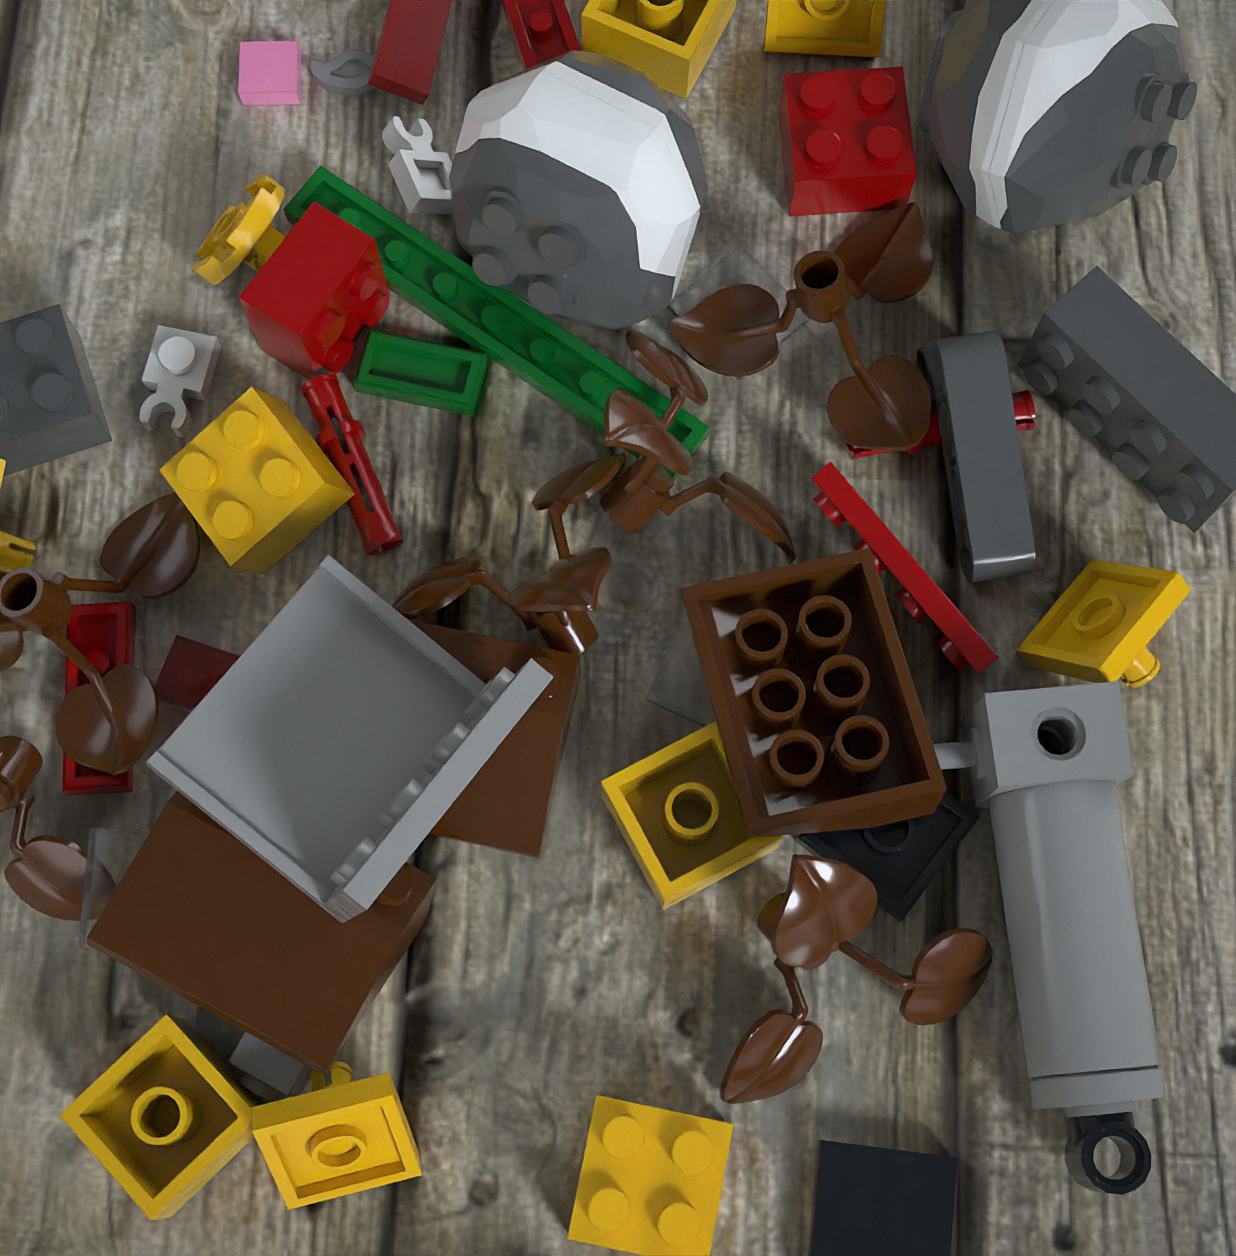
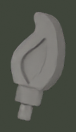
[310,49,376,97]

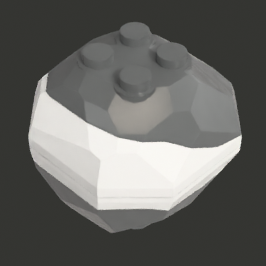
[919,0,1197,234]
[449,50,707,330]

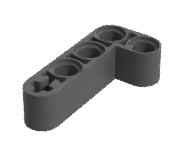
[916,330,1036,584]

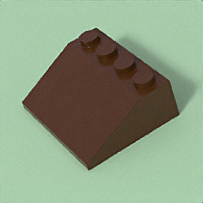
[681,548,947,838]
[408,619,581,859]
[87,791,437,1076]

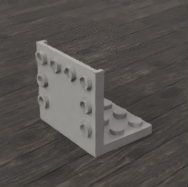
[146,554,553,923]

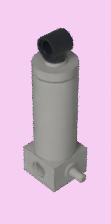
[933,681,1166,1195]

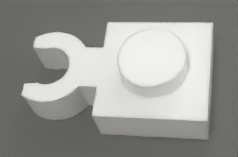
[382,116,453,215]
[140,325,222,438]

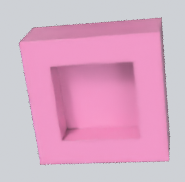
[238,40,302,106]

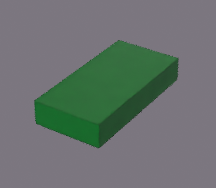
[354,329,488,417]

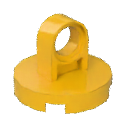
[191,173,285,286]

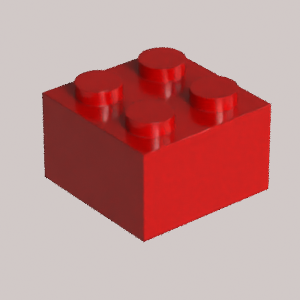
[778,66,917,217]
[238,202,390,380]

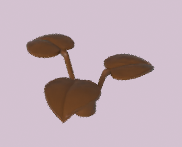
[670,202,933,451]
[600,329,796,565]
[392,453,628,654]
[0,492,200,776]
[0,735,115,921]
[719,854,994,1104]

